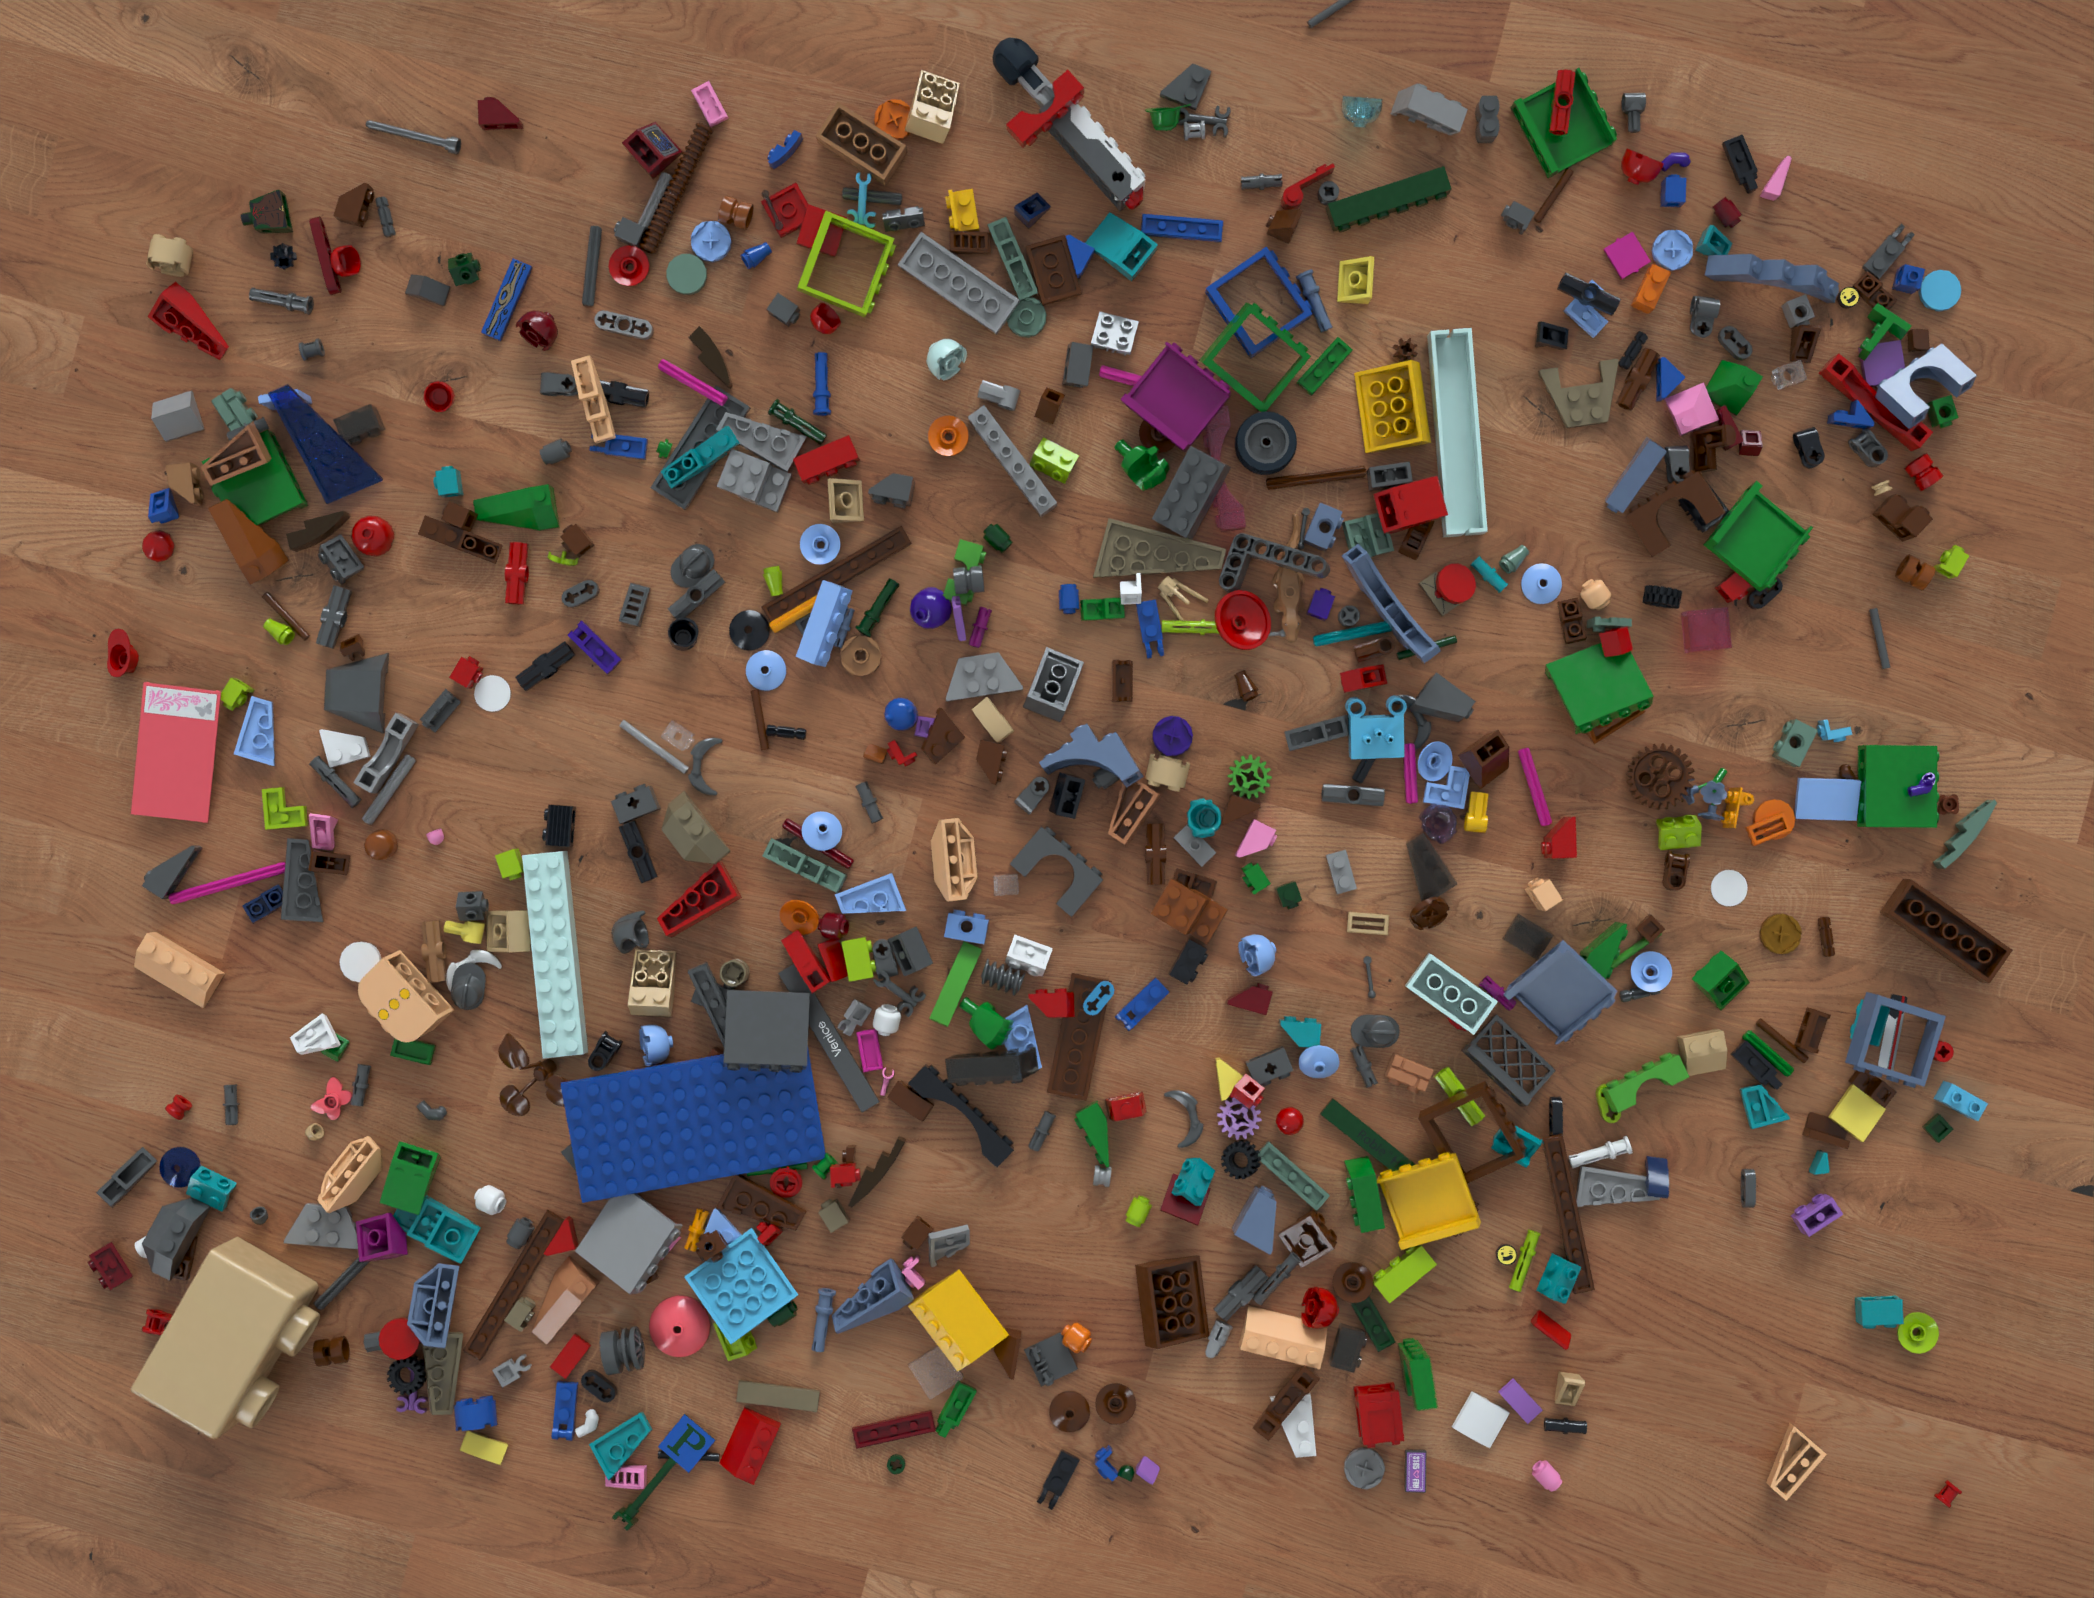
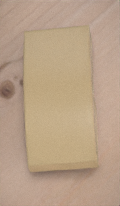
[971,697,1014,744]

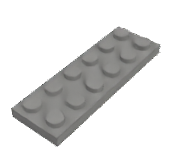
[898,232,1020,335]

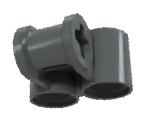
[1690,296,1720,338]

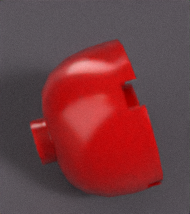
[1621,148,1664,185]
[351,516,395,557]
[1301,1287,1339,1329]

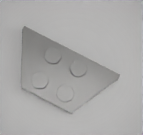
[946,652,1023,702]
[284,1203,358,1249]

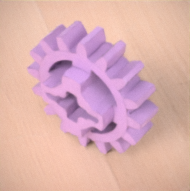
[1217,1098,1262,1140]

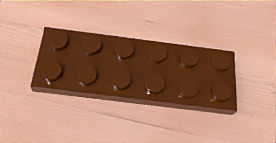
[1047,973,1112,1101]

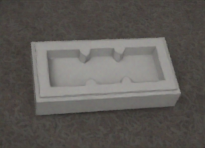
[1173,824,1216,867]

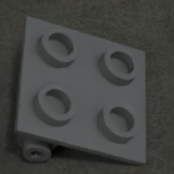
[1024,1332,1078,1387]

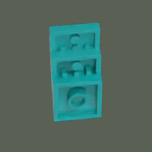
[393,1196,481,1264]

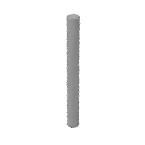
[619,720,689,774]

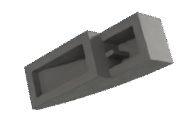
[96,1147,157,1208]

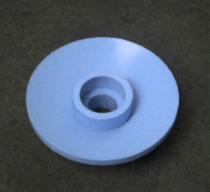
[800,524,841,565]
[1521,564,1562,604]
[746,650,786,691]
[1418,741,1453,781]
[802,812,842,851]
[1630,951,1672,992]
[1299,1045,1340,1078]

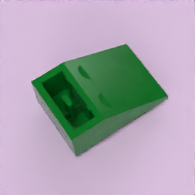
[1579,922,1628,980]
[380,1141,441,1215]

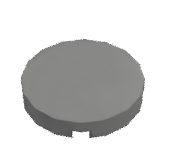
[1344,1447,1385,1489]

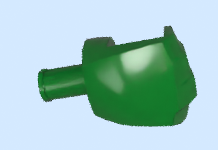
[1114,439,1170,491]
[959,997,1014,1050]

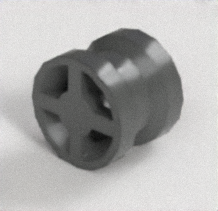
[1317,181,1339,205]
[1338,605,1360,627]

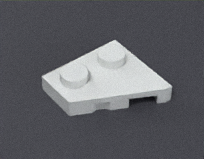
[319,729,371,768]

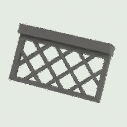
[1461,1014,1556,1107]

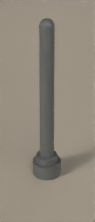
[366,120,461,155]

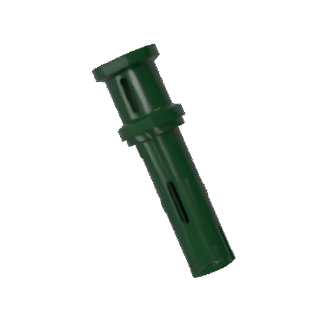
[768,399,827,445]
[855,578,900,637]

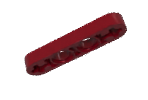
[309,216,342,295]

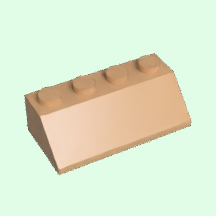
[134,932,225,1008]
[1239,1305,1327,1369]

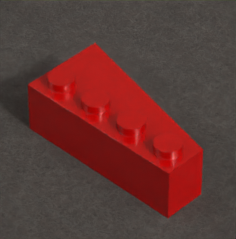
[657,861,742,938]

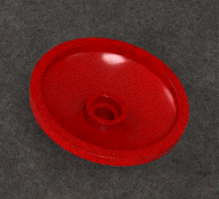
[1215,590,1271,650]

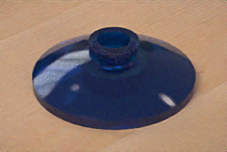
[159,1147,201,1188]

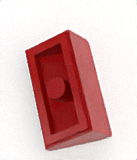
[817,939,848,982]
[1531,1310,1571,1350]

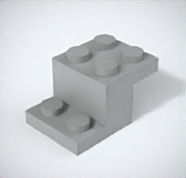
[717,448,792,513]

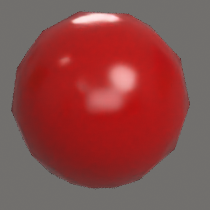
[1275,1107,1304,1135]

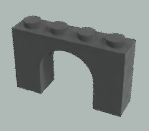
[1010,826,1103,917]

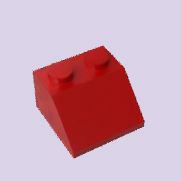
[1541,817,1577,859]

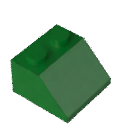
[1692,951,1750,1011]

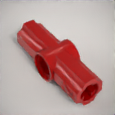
[1549,69,1575,136]
[505,542,529,605]

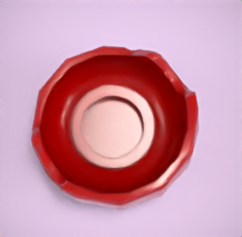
[330,245,361,277]
[810,302,841,334]
[423,381,455,412]
[142,530,175,562]

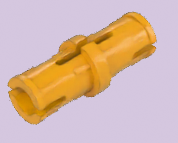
[684,1208,709,1252]

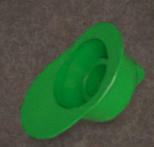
[1145,104,1191,131]

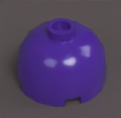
[910,587,952,629]

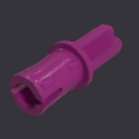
[969,607,992,648]
[1479,975,1516,1011]

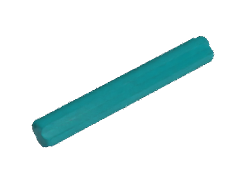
[1313,621,1392,647]

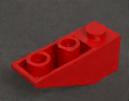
[781,929,831,993]

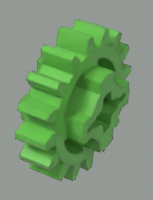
[1227,755,1272,799]

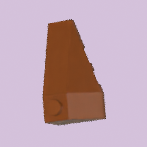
[208,499,289,585]

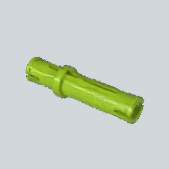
[1162,619,1219,635]
[1509,1229,1541,1292]

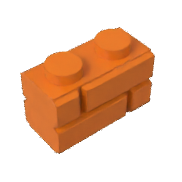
[1630,264,1671,314]

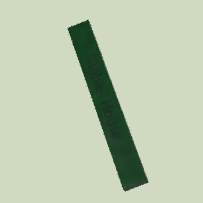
[1320,1098,1416,1172]

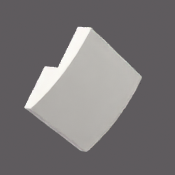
[1452,1391,1510,1448]

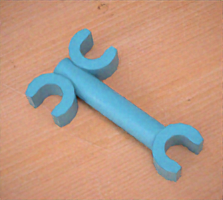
[847,172,876,228]

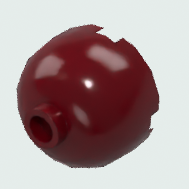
[516,310,558,351]

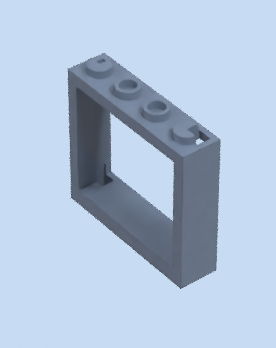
[1845,992,1946,1088]

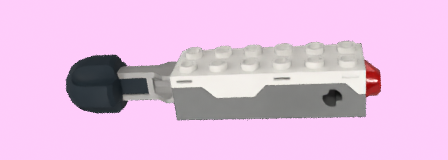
[992,37,1146,211]

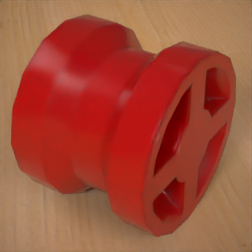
[1933,1041,1954,1062]
[165,1094,192,1120]

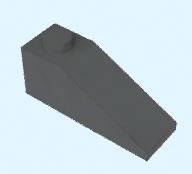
[142,845,202,899]

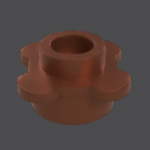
[1938,794,1959,815]

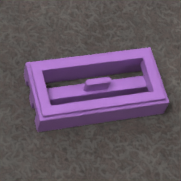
[952,596,966,641]

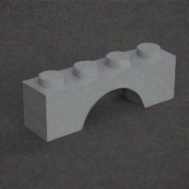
[353,713,419,794]

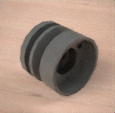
[600,1326,645,1375]

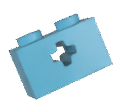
[1933,1081,1988,1121]

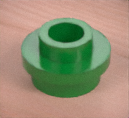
[656,439,673,459]

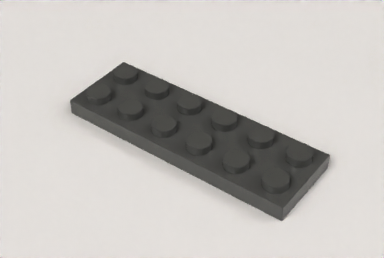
[650,386,751,510]

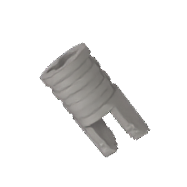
[1205,1319,1233,1359]

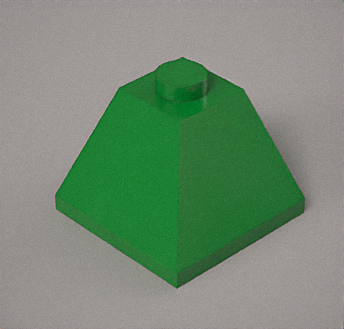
[1706,360,1763,416]

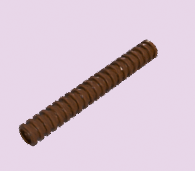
[639,123,713,254]

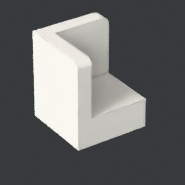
[1120,573,1142,604]

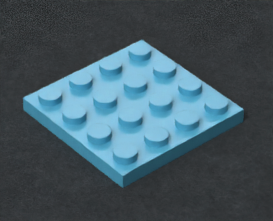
[684,1228,798,1345]

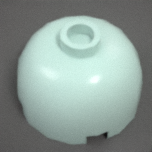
[926,339,967,381]

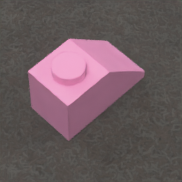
[1235,819,1277,858]

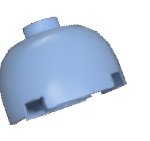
[1238,934,1276,976]
[639,1025,673,1066]

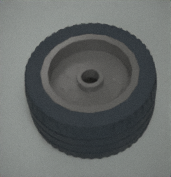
[1235,412,1297,475]

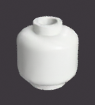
[873,1004,901,1036]
[474,1185,506,1215]

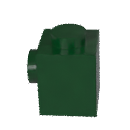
[1274,881,1303,909]

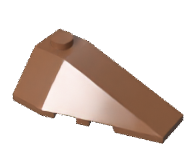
[532,1256,600,1344]

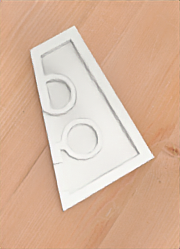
[1270,1393,1316,1458]

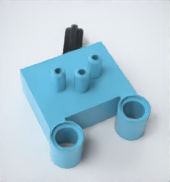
[1345,695,1407,783]

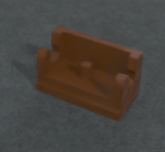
[1112,660,1133,702]
[1794,1007,1831,1054]

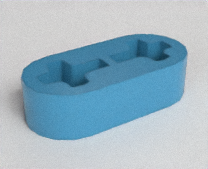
[1083,981,1114,1015]

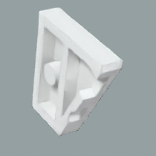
[290,1013,341,1055]

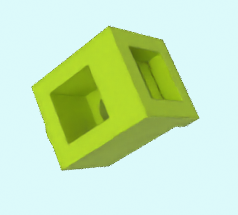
[1934,545,1970,579]
[221,678,255,711]

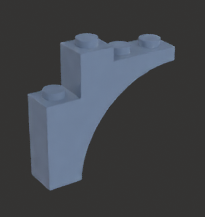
[1039,723,1144,787]

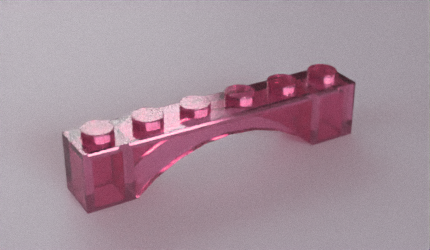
[1203,406,1246,532]

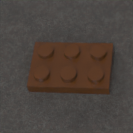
[1026,235,1081,306]

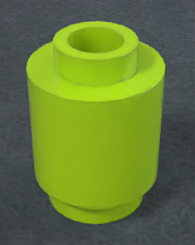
[1125,1195,1152,1227]

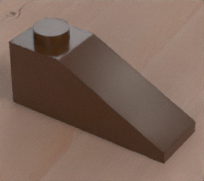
[1265,209,1303,244]

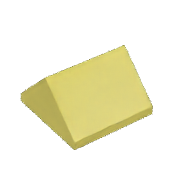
[1337,256,1374,304]

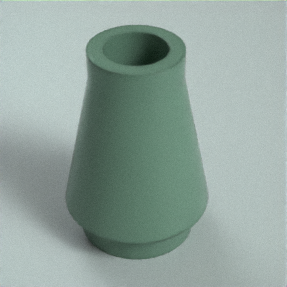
[1499,545,1529,574]

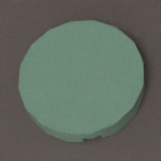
[666,254,707,295]
[1007,297,1047,338]

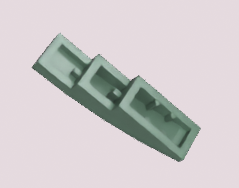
[987,217,1038,300]
[1933,800,1997,869]
[762,838,847,893]

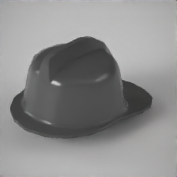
[670,544,714,588]
[451,963,486,1010]
[1351,1015,1400,1048]

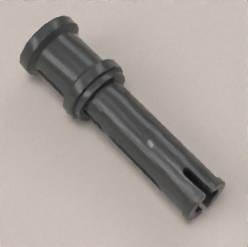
[249,288,314,315]

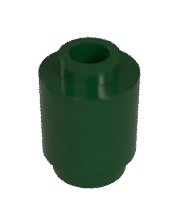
[983,523,1013,553]
[767,1300,798,1327]

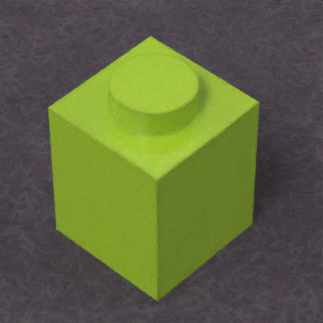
[495,849,524,881]

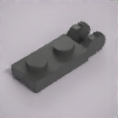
[1862,224,1915,280]

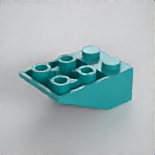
[1085,212,1158,282]

